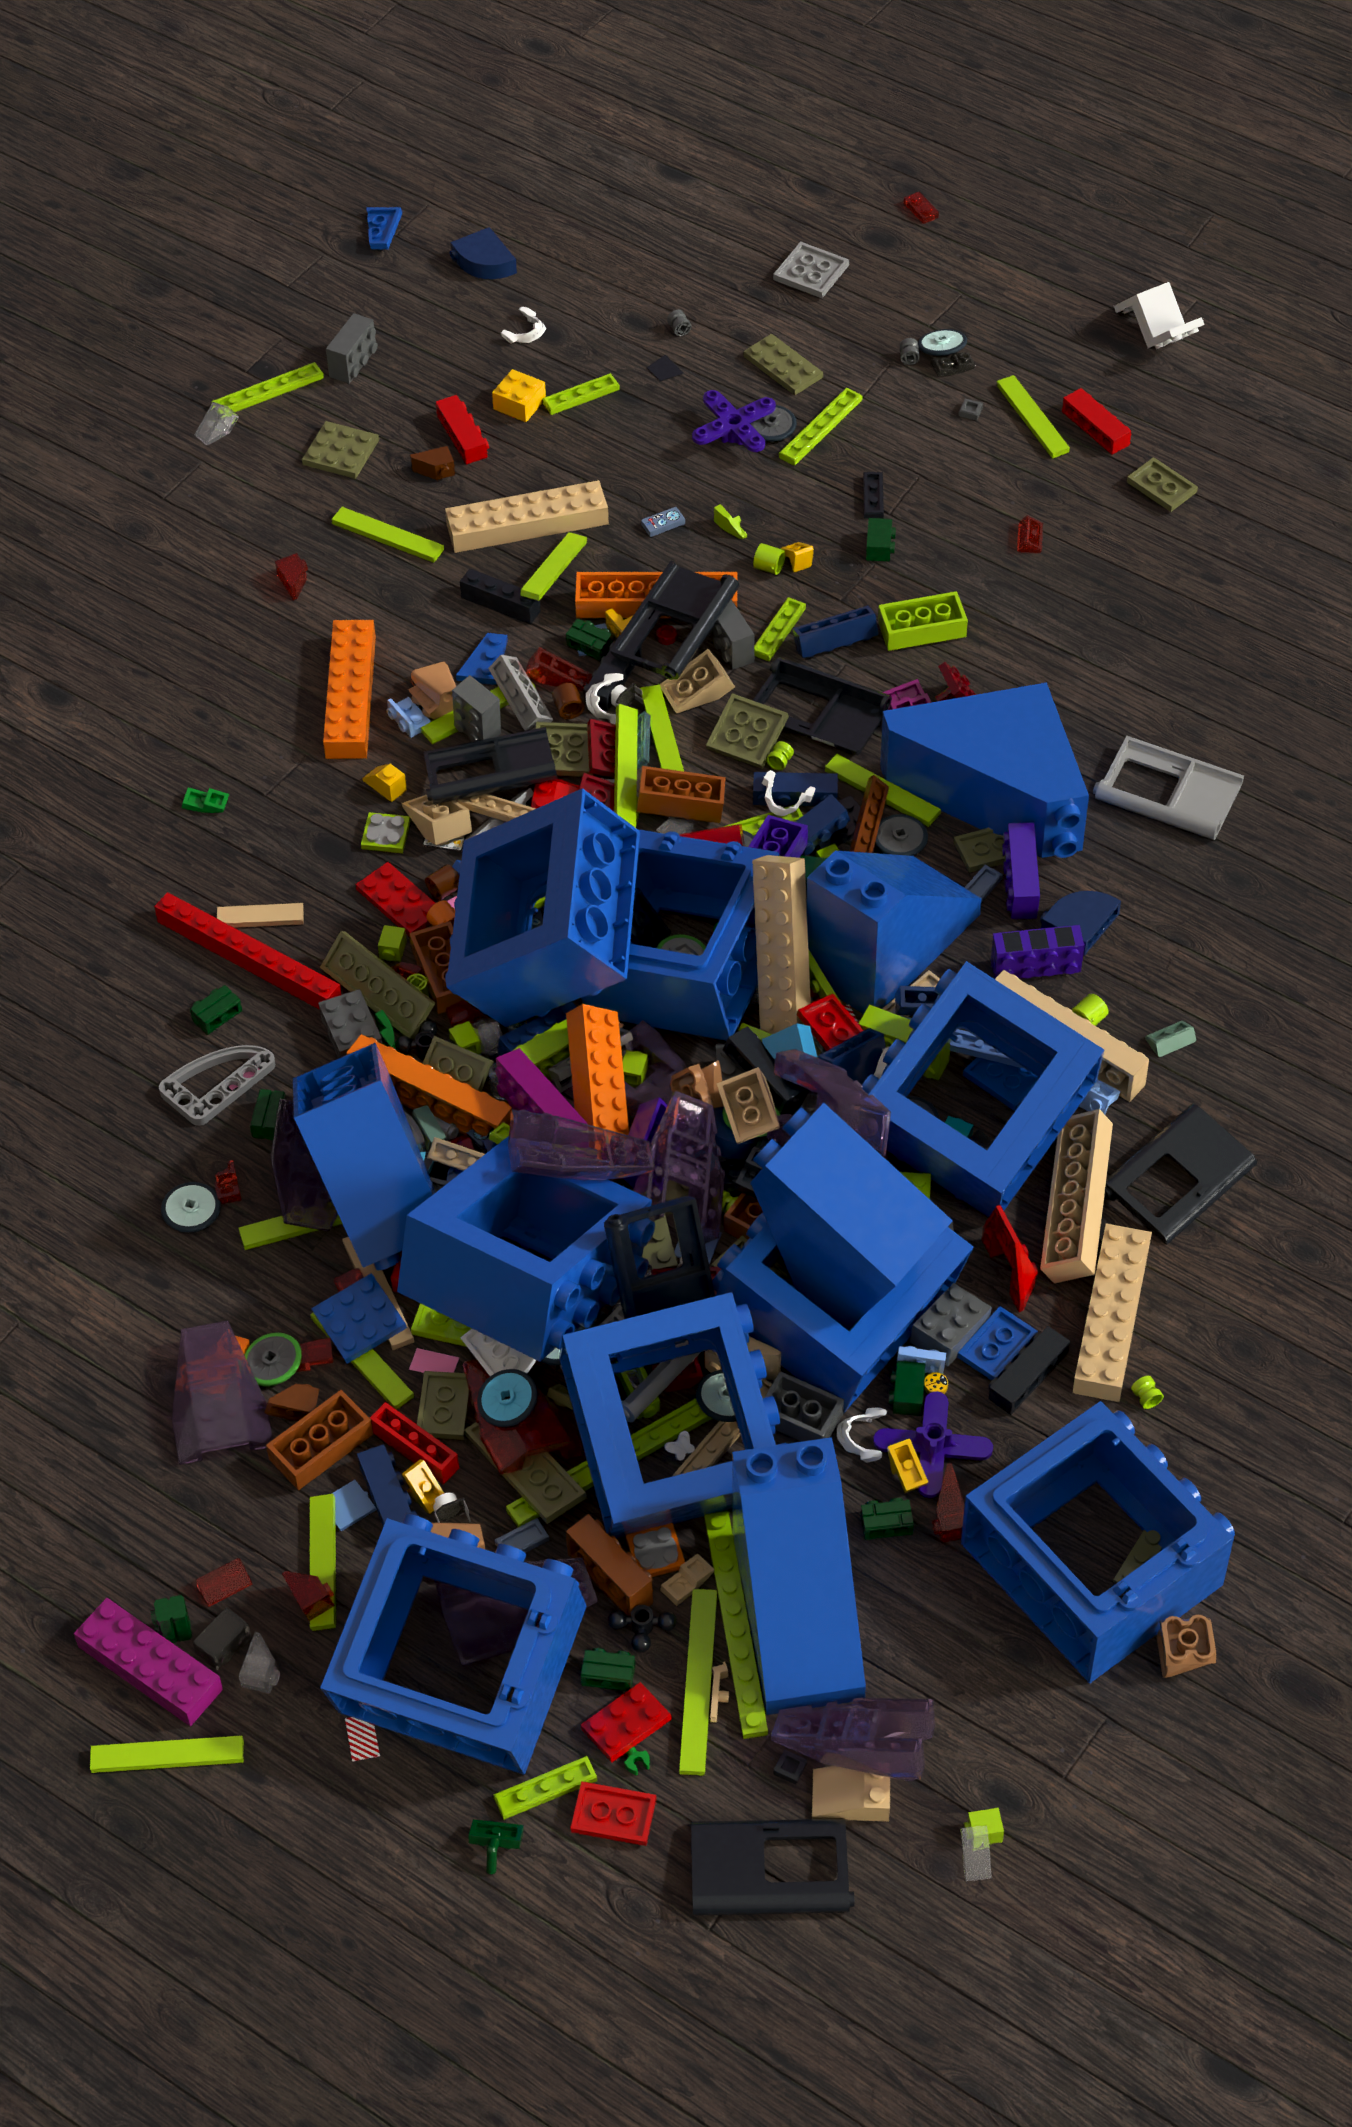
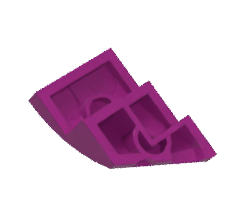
[883,679,932,710]

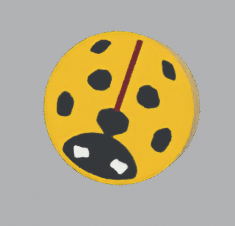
[924,1372,948,1394]

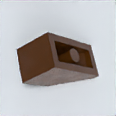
[410,446,455,480]
[264,1383,319,1421]

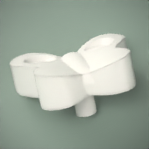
[664,1431,695,1461]

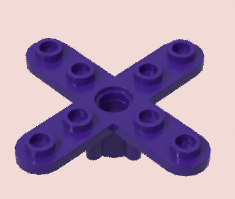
[692,390,776,452]
[873,1391,993,1498]

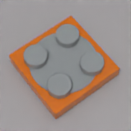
[626,1523,685,1577]

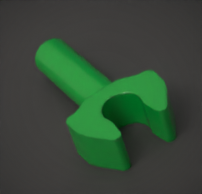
[625,1747,650,1775]

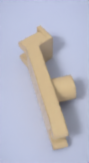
[710,1662,729,1723]

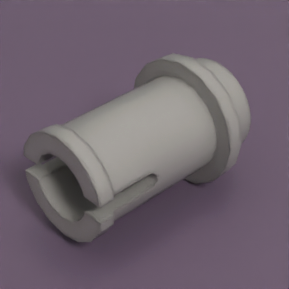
[435,1116,459,1140]

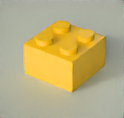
[492,369,546,422]

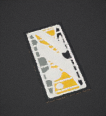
[422,837,466,852]

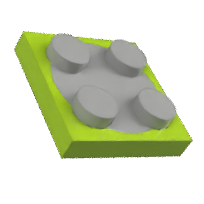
[361,812,411,853]

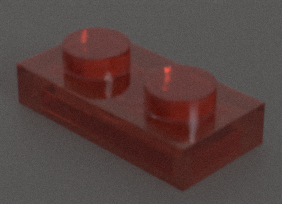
[904,192,939,224]

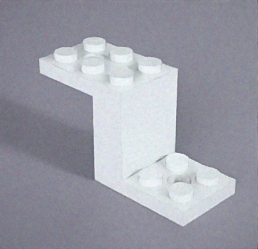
[1114,282,1204,349]

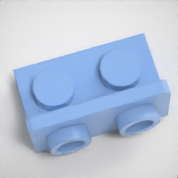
[387,697,431,738]
[1079,1079,1121,1114]
[896,1346,946,1374]

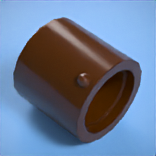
[552,683,585,719]
[425,864,459,901]

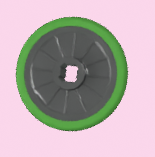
[242,1333,302,1386]

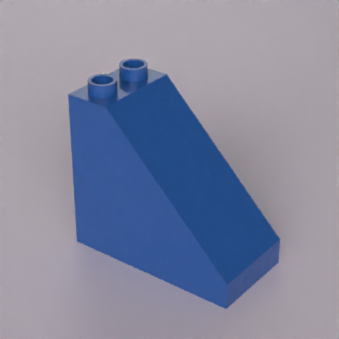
[880,683,1089,858]
[807,850,981,1014]
[293,1043,436,1270]
[750,1103,953,1330]
[732,1437,866,1715]

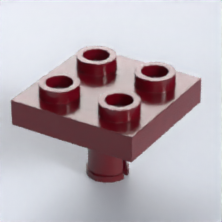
[935,662,976,701]

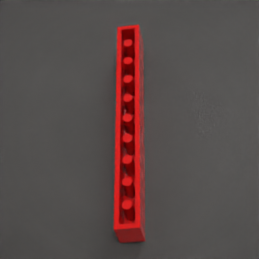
[154,892,341,1009]

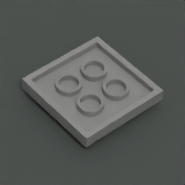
[773,241,849,298]

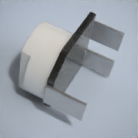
[611,683,643,707]
[433,1493,470,1523]

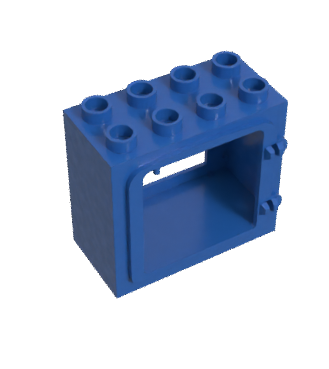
[445,788,640,1027]
[581,829,779,1041]
[856,961,1105,1217]
[397,1135,655,1362]
[712,1213,974,1413]
[559,1292,787,1539]
[961,1401,1235,1684]
[320,1514,587,1775]

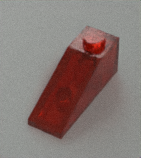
[525,647,592,691]
[932,1463,965,1543]

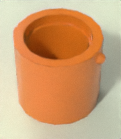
[426,900,455,926]

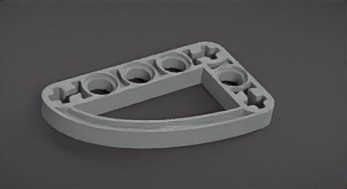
[159,1045,276,1126]

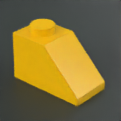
[363,764,407,802]

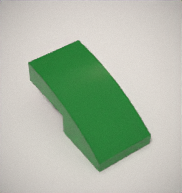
[182,787,229,813]
[375,1010,396,1050]

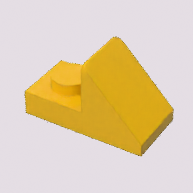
[781,542,814,572]
[605,608,634,638]
[887,1438,929,1493]
[402,1460,444,1514]

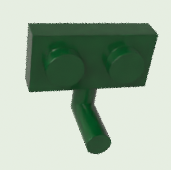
[469,1819,524,1874]

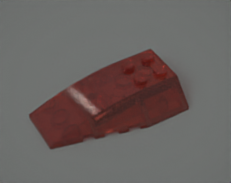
[463,1359,585,1474]

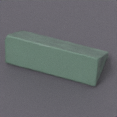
[1145,1021,1196,1057]
[412,1105,446,1152]

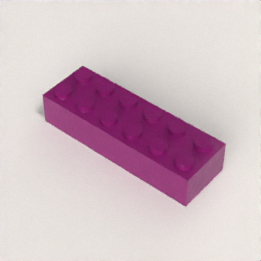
[495,1048,590,1164]
[74,1598,223,1727]

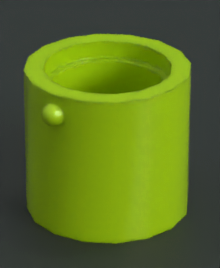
[753,543,785,575]
[1071,993,1109,1026]

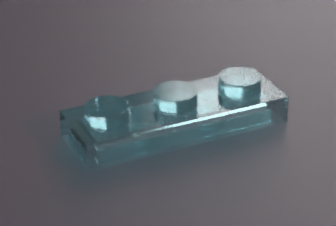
[637,711,651,770]

